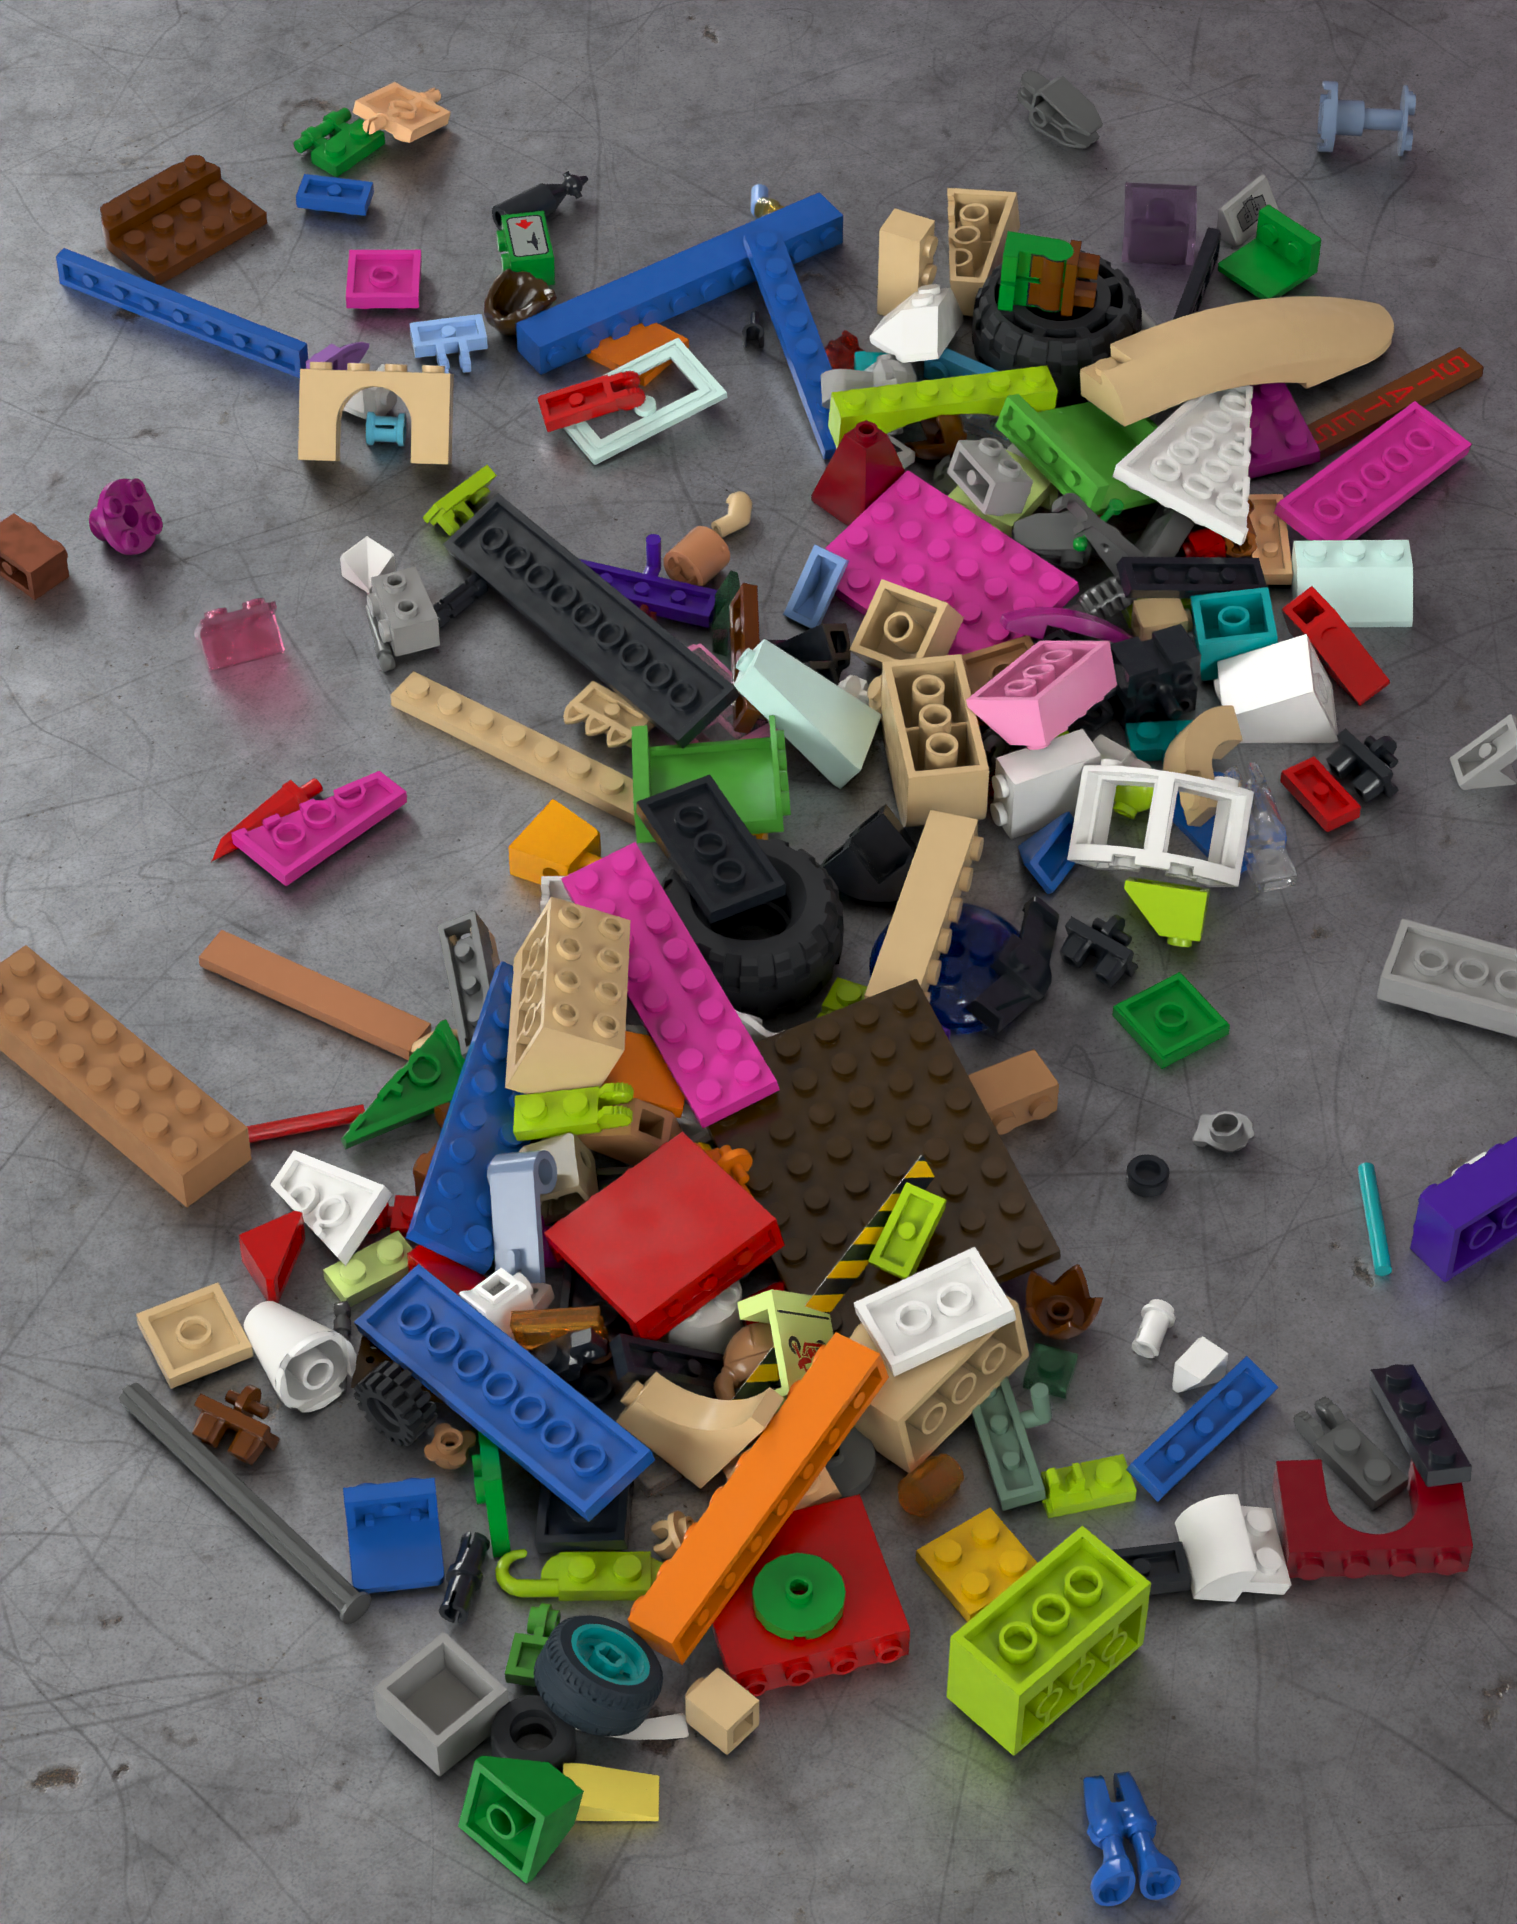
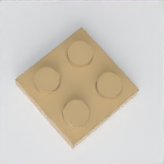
[136,1282,253,1389]

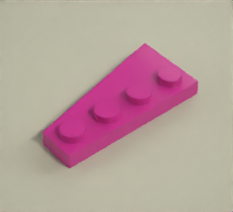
[232,771,407,886]

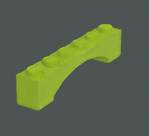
[828,365,1058,448]

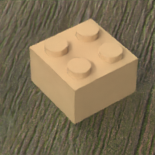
[850,579,964,669]

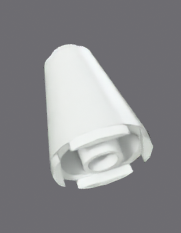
[244,1301,356,1413]

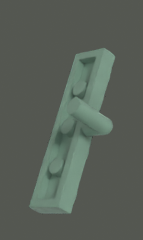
[971,1376,1052,1511]

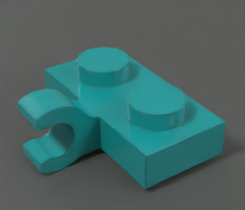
[1125,720,1193,765]

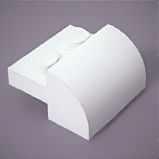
[1175,1494,1291,1602]

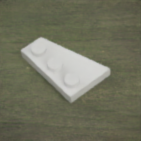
[271,1150,393,1266]

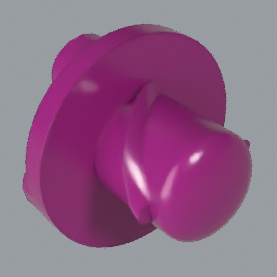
[89,478,163,555]

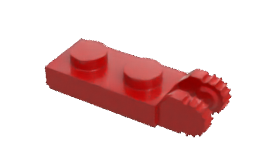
[537,370,646,432]

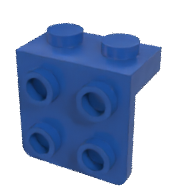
[343,1478,445,1594]

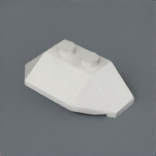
[870,284,964,363]

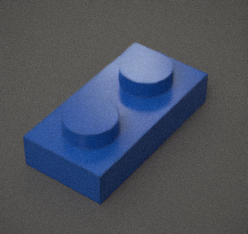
[296,174,374,216]

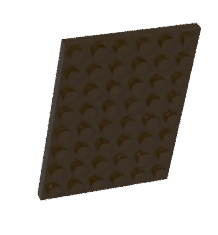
[706,979,1061,1338]

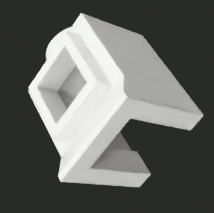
[459,1268,537,1335]

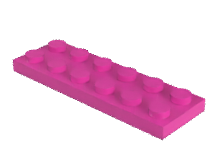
[1274,401,1472,541]

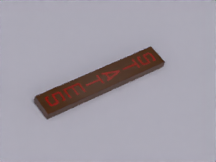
[1307,347,1484,464]

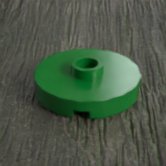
[752,1553,846,1640]

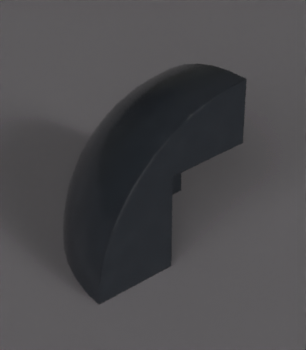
[760,623,851,686]
[821,804,917,902]

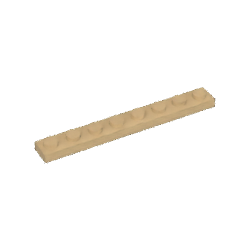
[390,671,635,826]

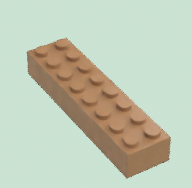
[0,945,252,1208]

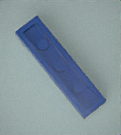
[1126,1356,1278,1502]

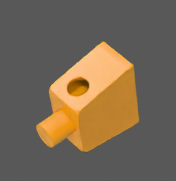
[508,799,601,885]

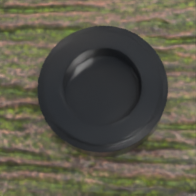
[1126,1154,1170,1197]

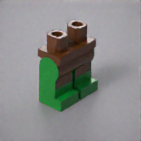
[998,231,1101,316]

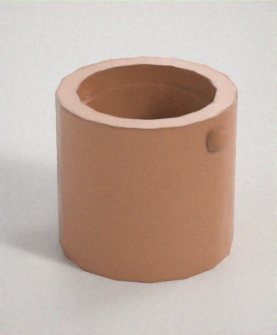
[663,526,730,587]

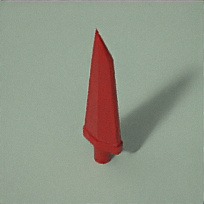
[211,778,323,862]

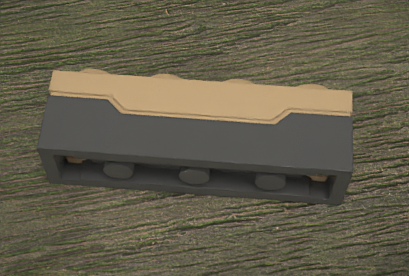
[437,911,500,1059]

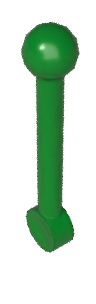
[1073,498,1124,552]

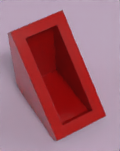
[238,1211,306,1303]

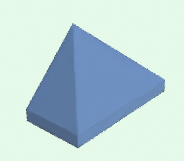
[783,544,849,629]

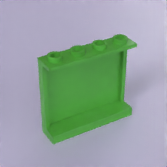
[631,715,791,843]

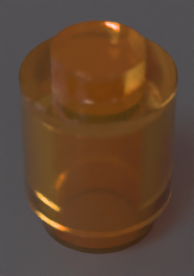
[897,1453,964,1518]

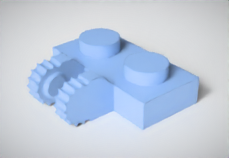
[409,314,488,373]

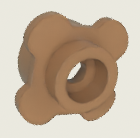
[424,1423,476,1469]

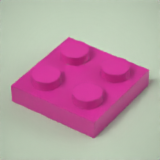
[346,249,422,309]

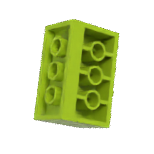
[946,1525,1151,1756]

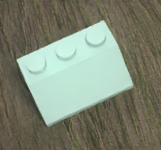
[1291,540,1413,627]

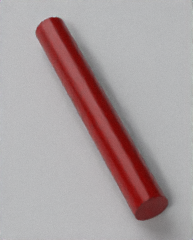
[247,1104,365,1143]

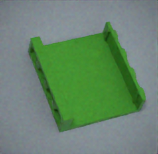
[996,394,1158,515]

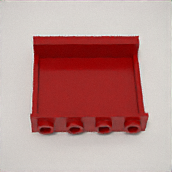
[544,1132,785,1341]
[711,1494,910,1697]

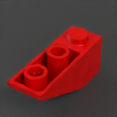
[1281,586,1390,706]

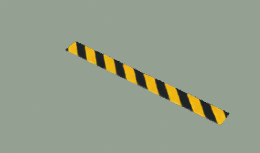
[732,1155,934,1400]

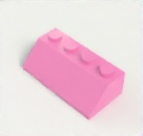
[966,641,1117,750]

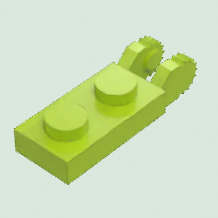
[513,1082,634,1141]

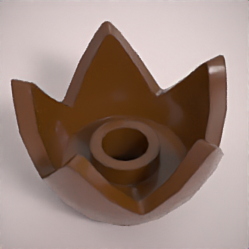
[904,414,967,461]
[1024,1264,1103,1340]

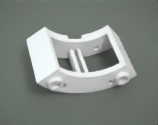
[1067,759,1254,887]

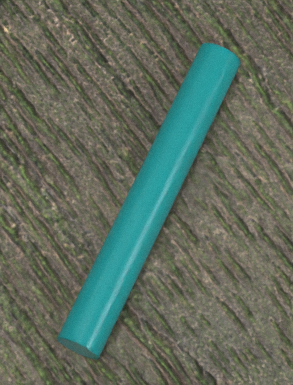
[1357,1162,1392,1276]

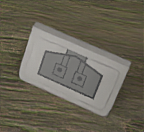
[1217,175,1278,247]

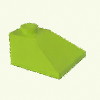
[1124,876,1210,947]

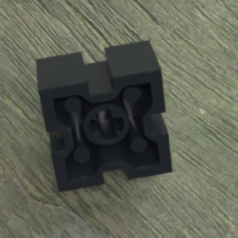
[1107,624,1201,731]

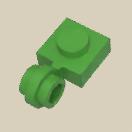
[505,1603,561,1687]

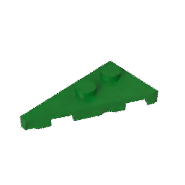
[341,1019,465,1150]
[472,1431,511,1558]

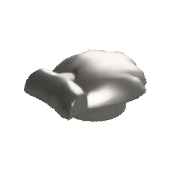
[1192,1110,1255,1152]

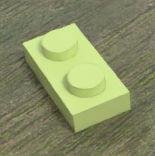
[323,1231,413,1307]

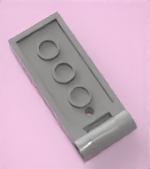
[1377,918,1517,1037]

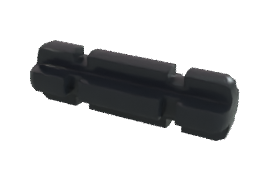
[433,573,488,628]

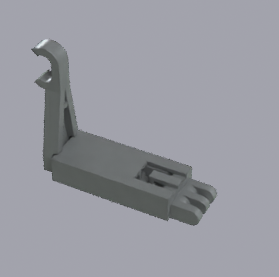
[1052,493,1195,576]

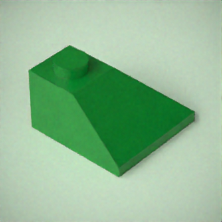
[458,1756,584,1884]

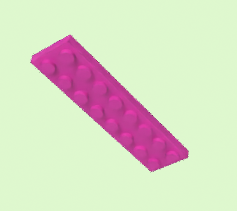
[561,842,780,1128]

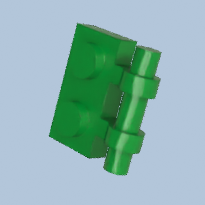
[293,107,385,177]

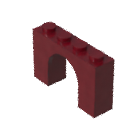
[1272,1459,1473,1580]

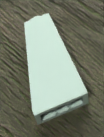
[734,639,882,789]

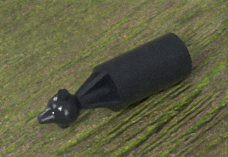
[492,171,588,230]

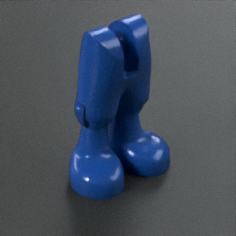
[1083,1771,1181,1906]

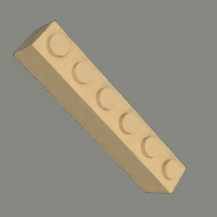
[864,810,984,1003]

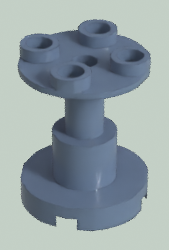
[1317,81,1416,156]

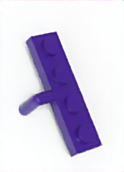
[580,534,721,628]

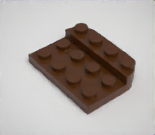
[100,155,267,285]

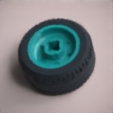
[533,1615,663,1736]

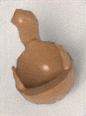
[713,1322,774,1400]

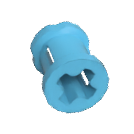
[366,412,407,446]

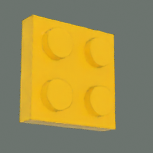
[916,1507,1037,1622]

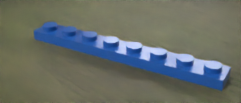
[743,228,837,460]
[56,248,309,379]

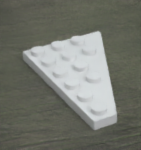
[1113,385,1253,546]

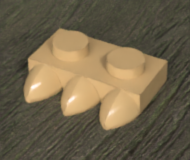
[564,681,655,748]

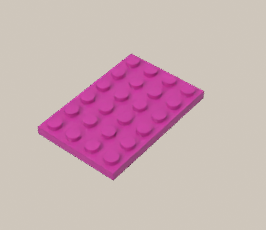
[825,470,1079,655]

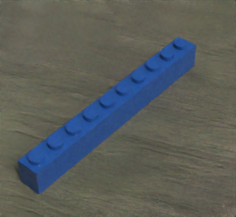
[516,192,844,375]

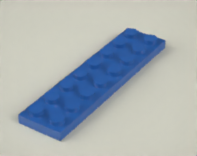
[406,961,531,1275]
[354,1264,655,1522]

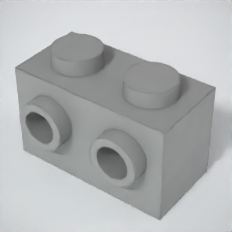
[947,437,1033,516]
[367,567,440,657]

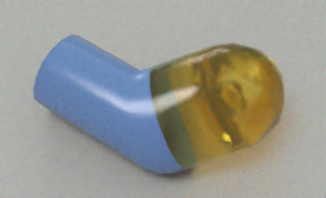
[751,184,784,219]

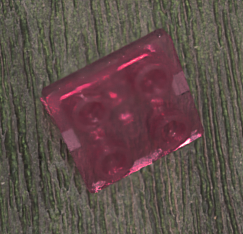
[194,598,285,672]

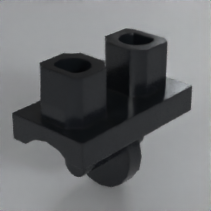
[1326,728,1398,803]
[1060,914,1138,987]

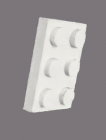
[854,1247,1016,1377]

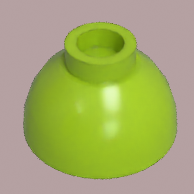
[1113,785,1154,819]

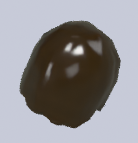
[484,268,557,336]

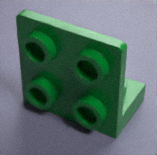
[1217,204,1322,299]

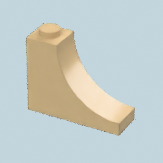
[616,1372,784,1489]

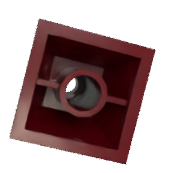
[811,420,906,526]

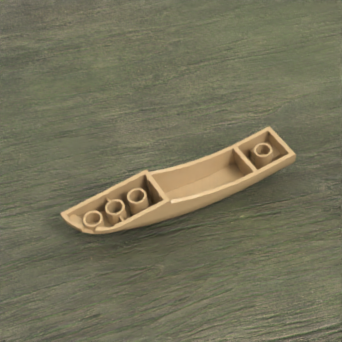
[1080,296,1394,427]

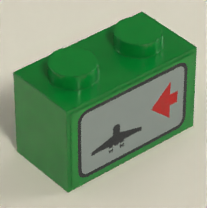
[496,211,555,285]

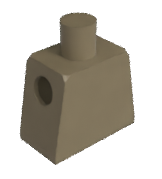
[519,1133,599,1224]

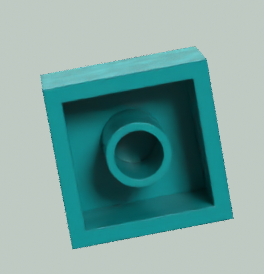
[1191,587,1278,681]

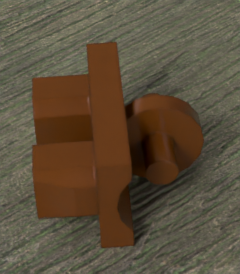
[192,1385,280,1466]

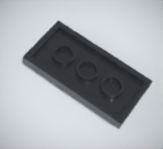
[636,775,786,923]

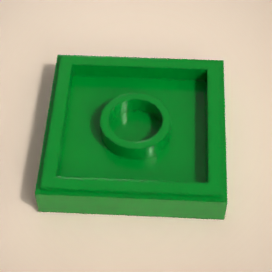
[1112,972,1230,1069]

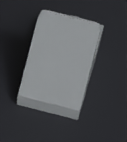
[1450,714,1517,790]

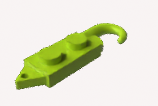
[495,1549,663,1601]

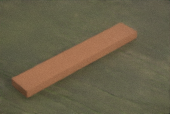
[199,930,431,1060]

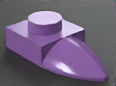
[306,342,369,370]

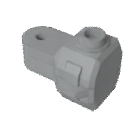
[821,354,917,436]

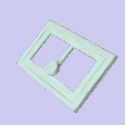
[563,338,728,465]

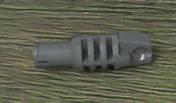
[1050,575,1138,635]

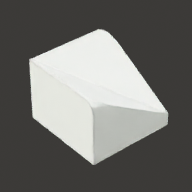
[340,536,396,594]
[1172,1336,1229,1393]

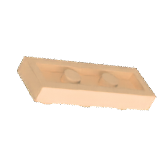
[1249,494,1293,585]

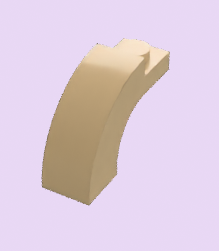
[1163,705,1243,827]

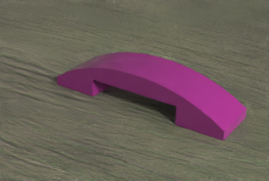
[1000,607,1133,643]

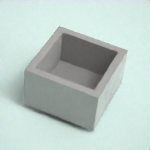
[373,1631,509,1777]

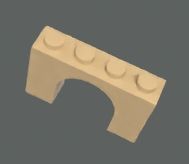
[298,362,454,464]

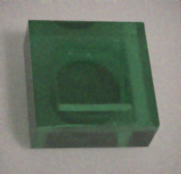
[1023,1343,1078,1399]

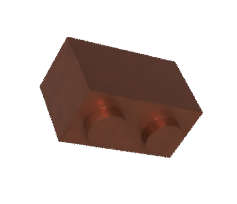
[0,513,69,600]

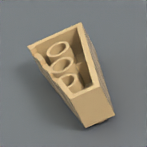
[947,188,1020,317]

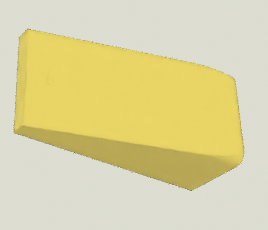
[563,1763,659,1821]

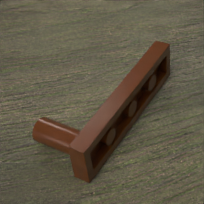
[729,583,769,734]

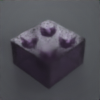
[1121,182,1197,266]

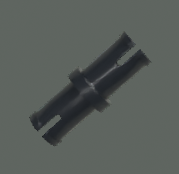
[439,1532,490,1623]

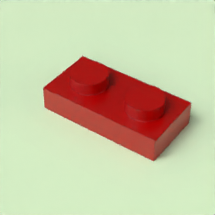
[1280,756,1361,832]

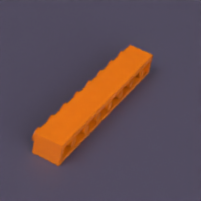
[627,1332,889,1665]

